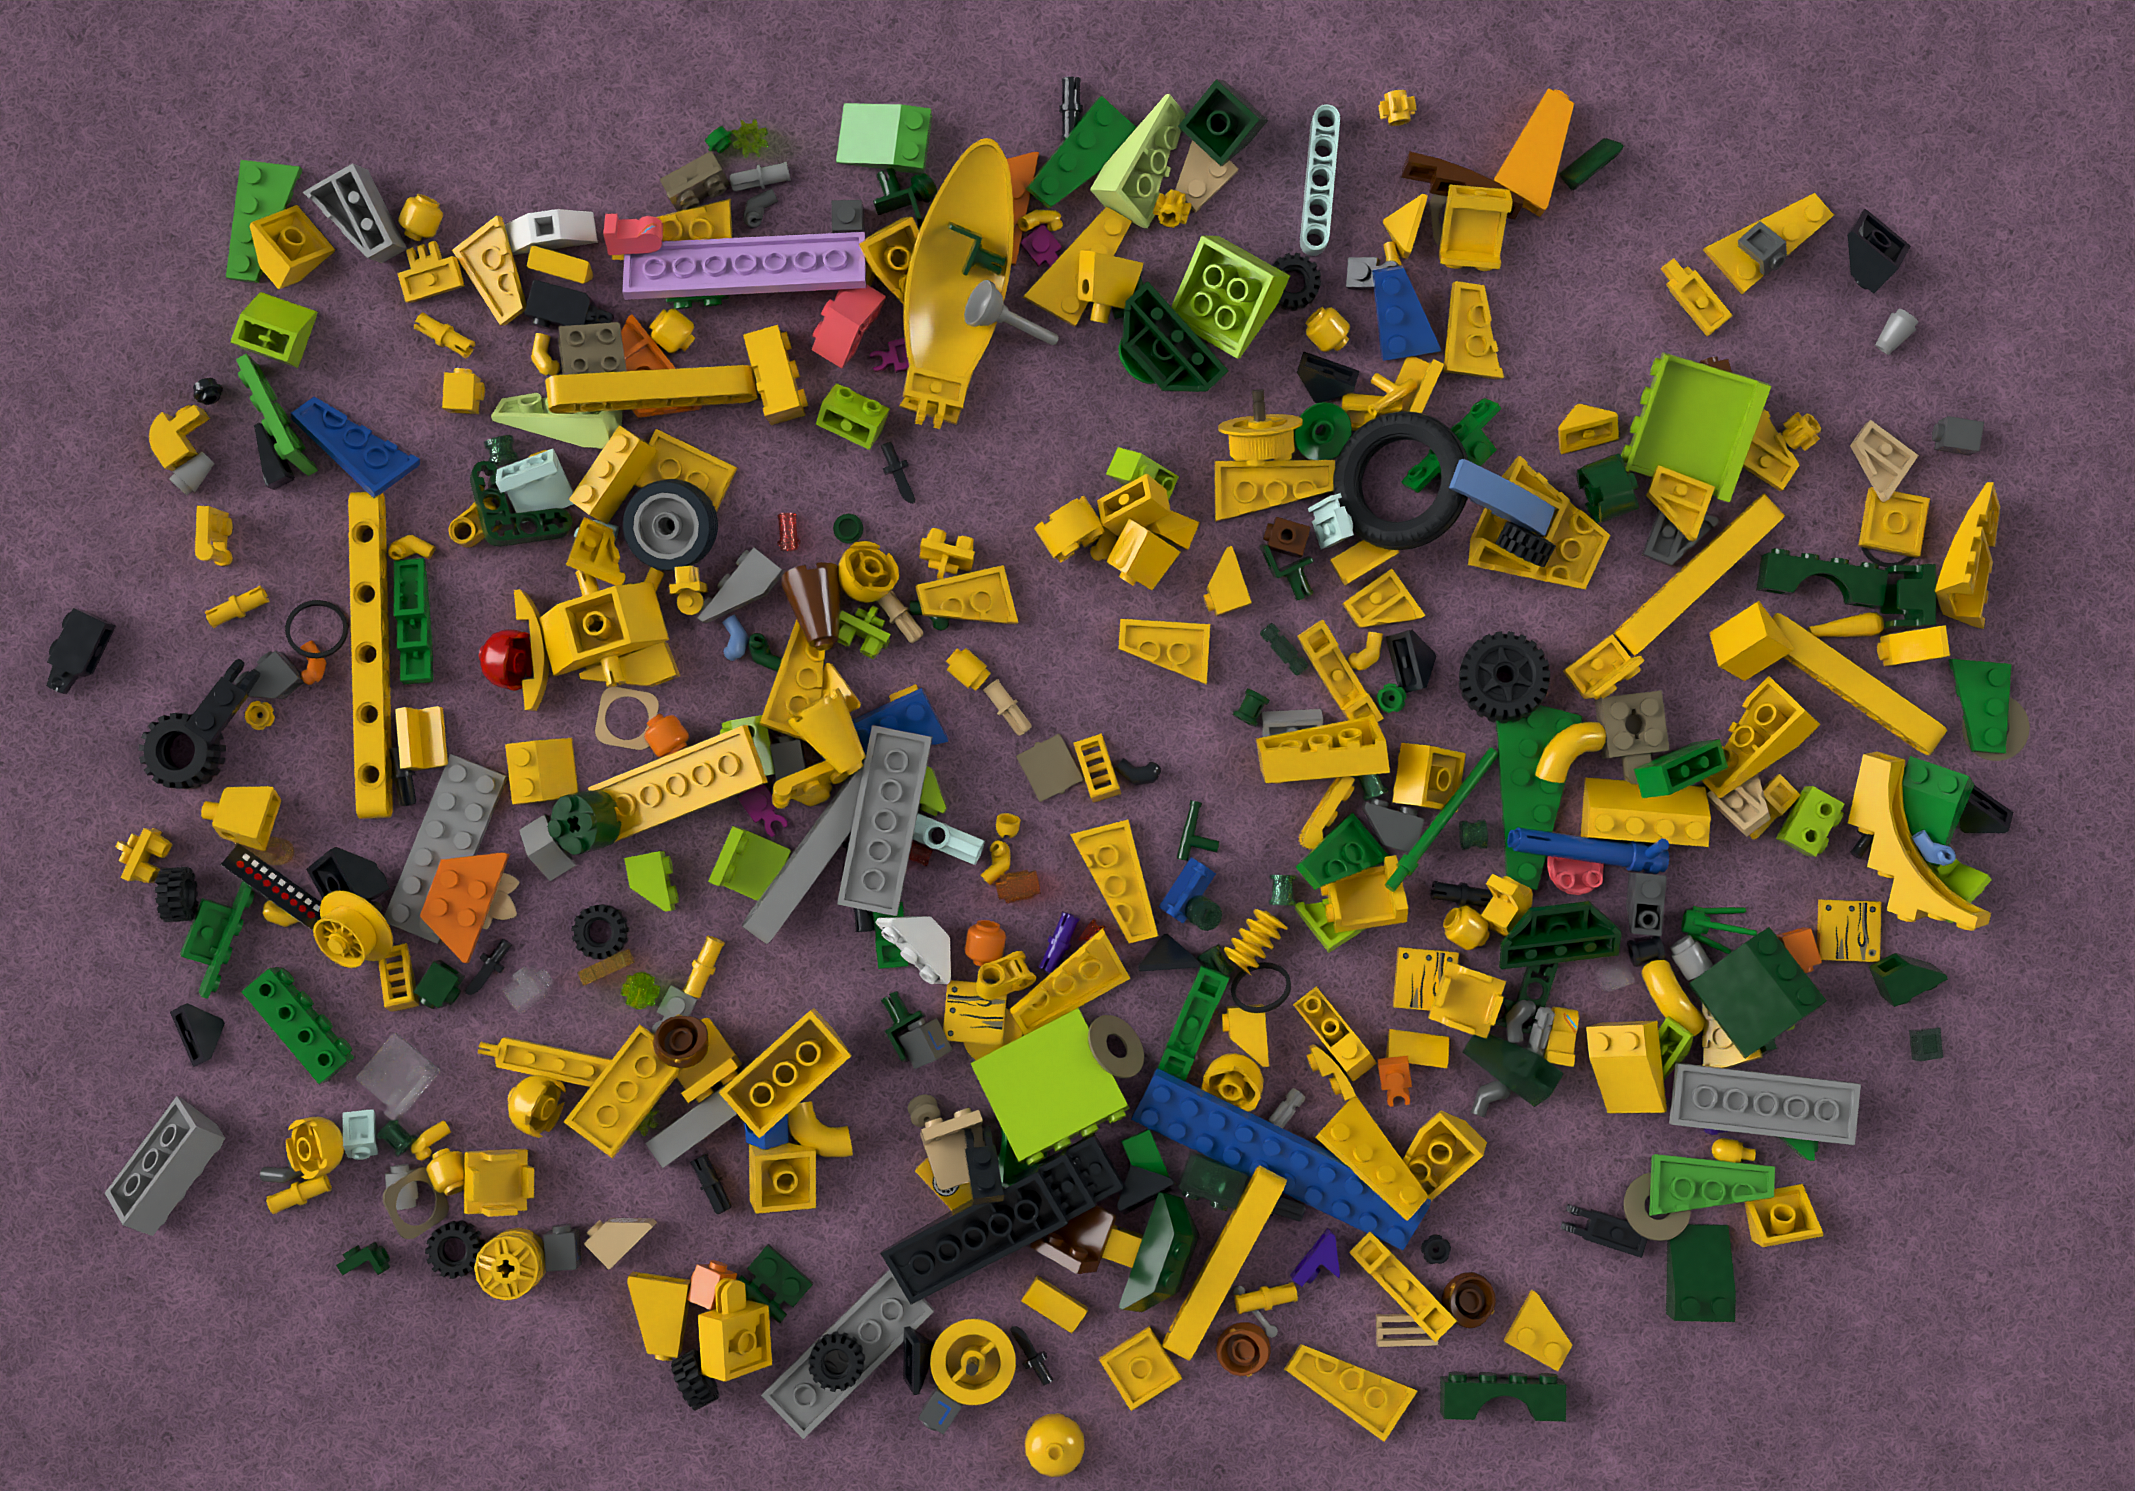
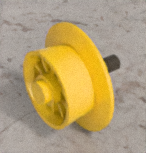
[313,891,393,968]

